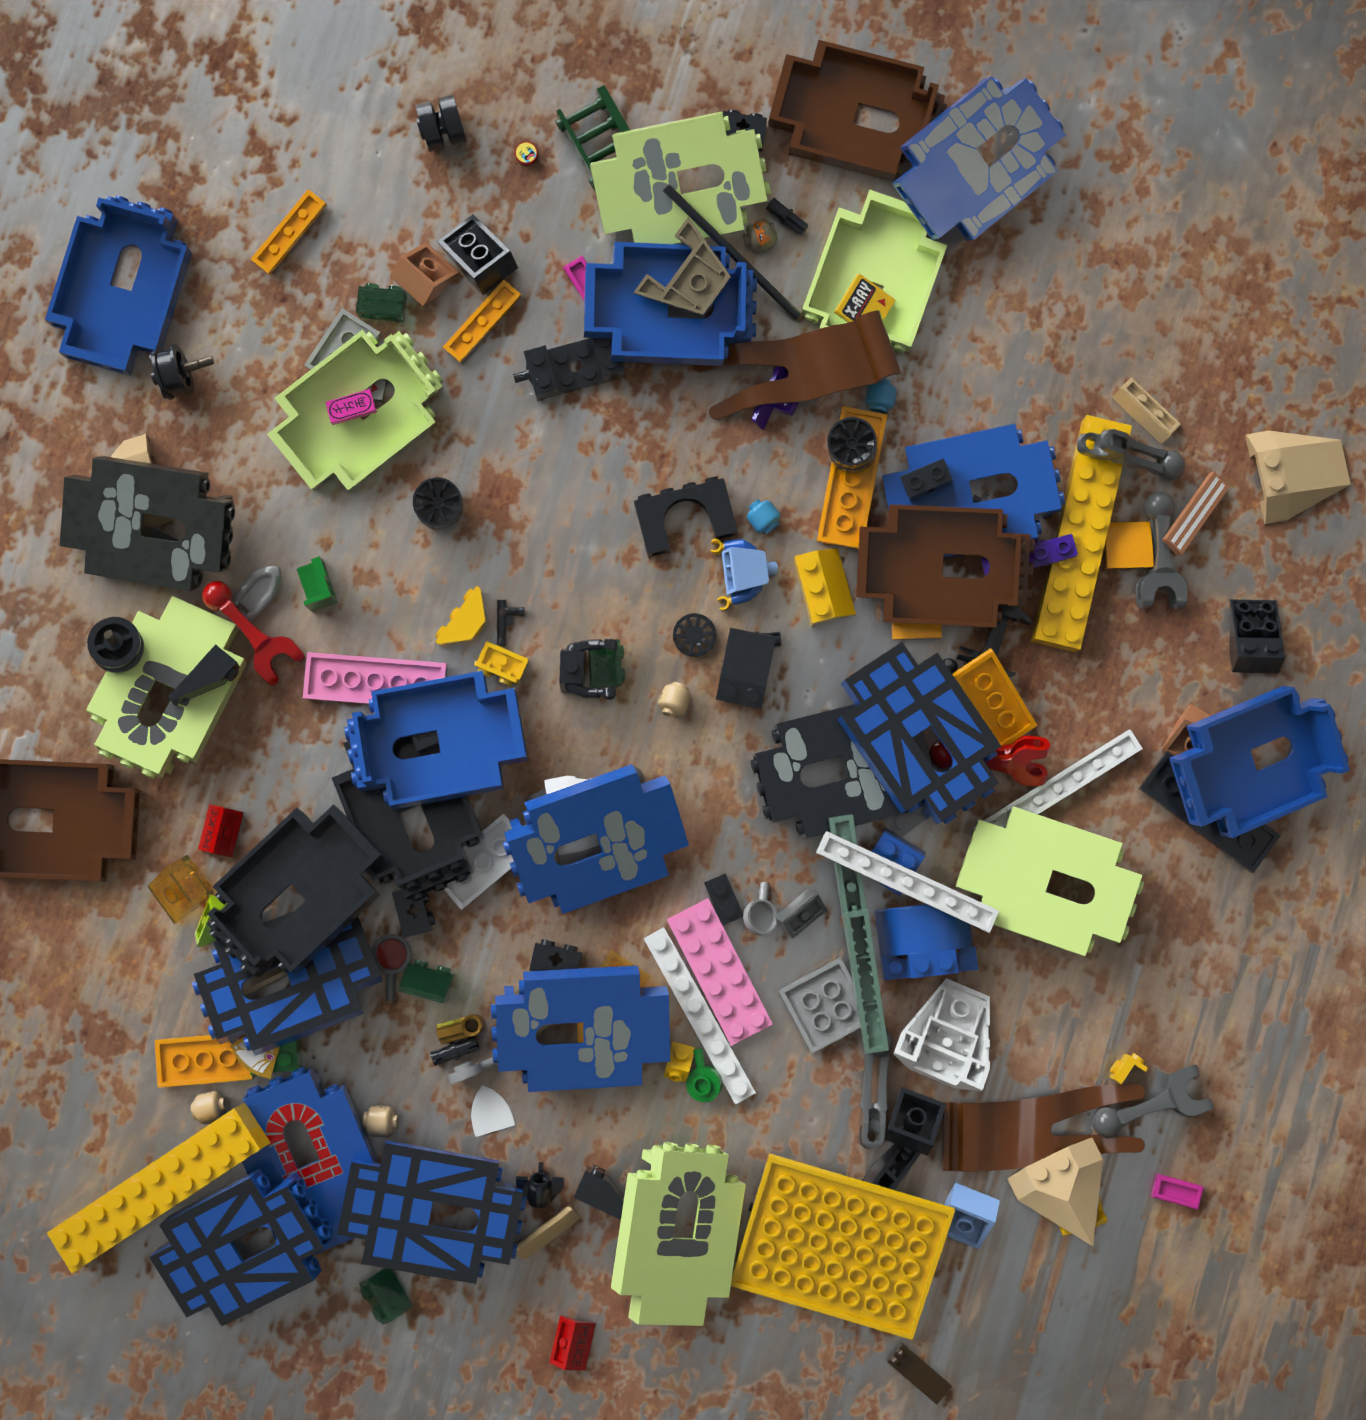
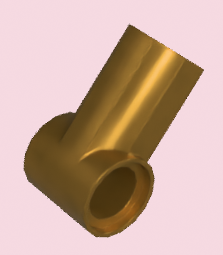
[436,1014,485,1044]

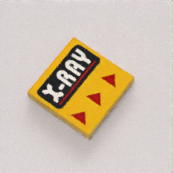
[834,274,895,323]

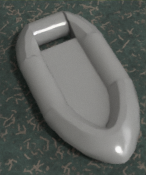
[232,566,281,622]

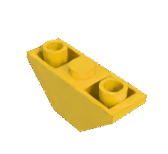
[435,586,487,647]

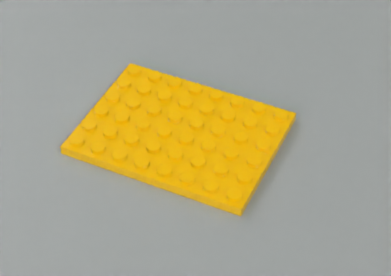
[731,1153,955,1340]

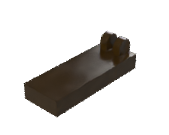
[886,1342,952,1405]

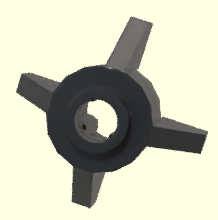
[516,1162,564,1208]

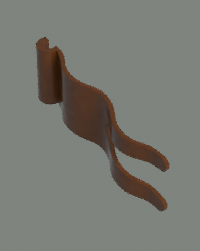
[693,310,902,420]
[942,1084,1145,1172]

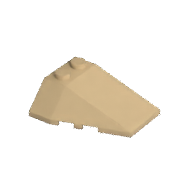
[1245,431,1351,525]

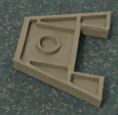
[633,217,731,316]

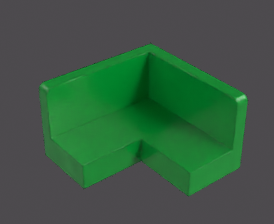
[297,556,338,612]

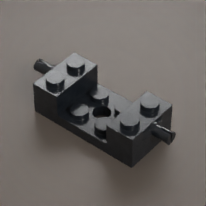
[513,338,626,401]

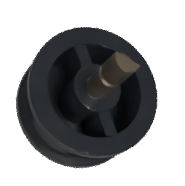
[149,344,215,400]
[87,617,144,673]

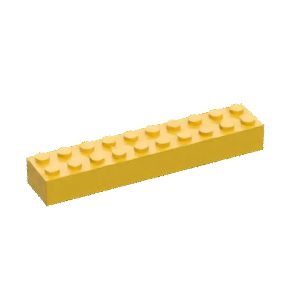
[1031,415,1132,653]
[47,1102,270,1273]

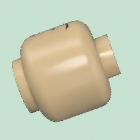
[658,682,692,718]
[191,1091,229,1125]
[363,1106,400,1137]

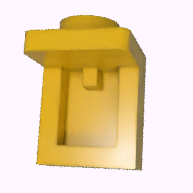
[664,1041,695,1082]
[1110,1053,1149,1084]

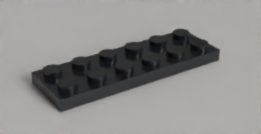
[1138,751,1281,873]

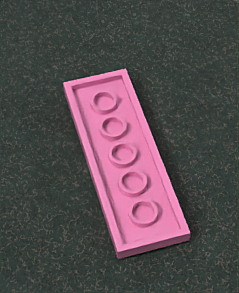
[303,652,447,704]
[667,898,772,1046]

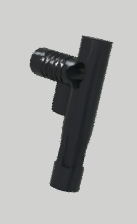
[497,600,525,647]

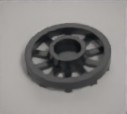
[673,613,716,657]

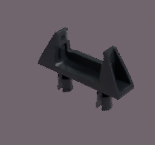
[956,604,1033,677]

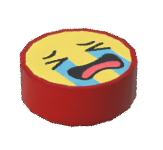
[515,141,538,166]

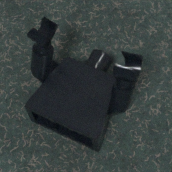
[559,639,617,700]

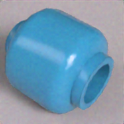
[865,379,897,414]
[747,499,781,534]

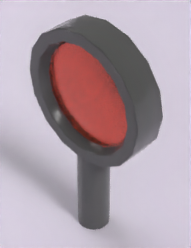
[372,934,412,1001]

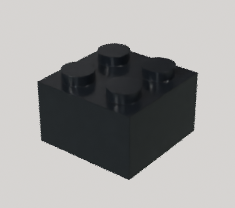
[884,1087,946,1156]

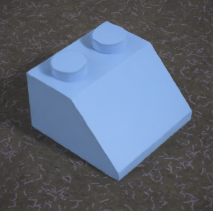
[944,1183,1000,1249]

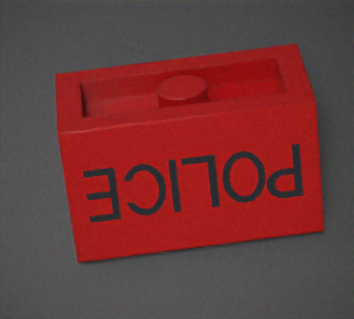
[198,804,244,857]
[549,1316,596,1371]

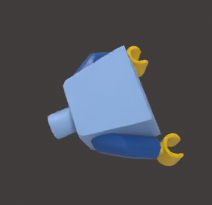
[710,539,778,610]

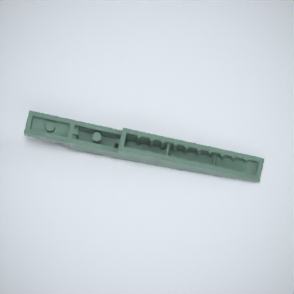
[828,814,889,1054]

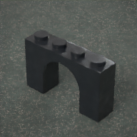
[634,476,738,558]

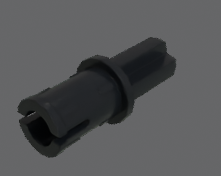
[766,197,808,235]

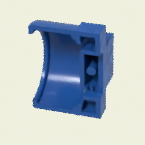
[875,904,978,980]

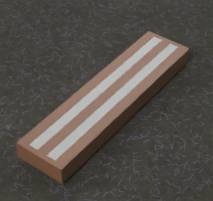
[1162,472,1229,556]

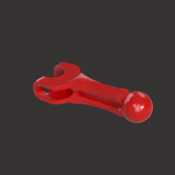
[202,581,305,686]
[929,736,1051,786]

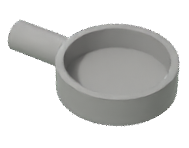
[743,882,778,935]
[447,1057,498,1084]

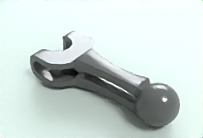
[1077,429,1185,480]
[1135,492,1187,609]
[858,1029,893,1149]
[1092,1065,1214,1138]

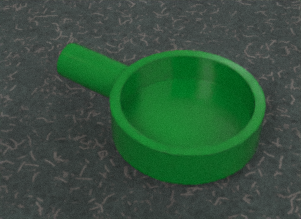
[686,1048,723,1103]

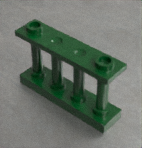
[555,85,630,191]

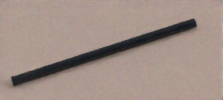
[663,184,802,320]

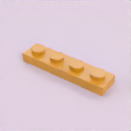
[251,189,327,275]
[443,280,522,364]

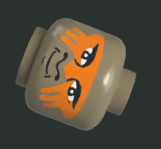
[742,219,778,253]

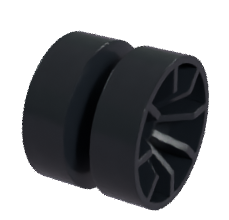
[415,94,467,152]
[827,417,877,473]
[413,477,463,530]

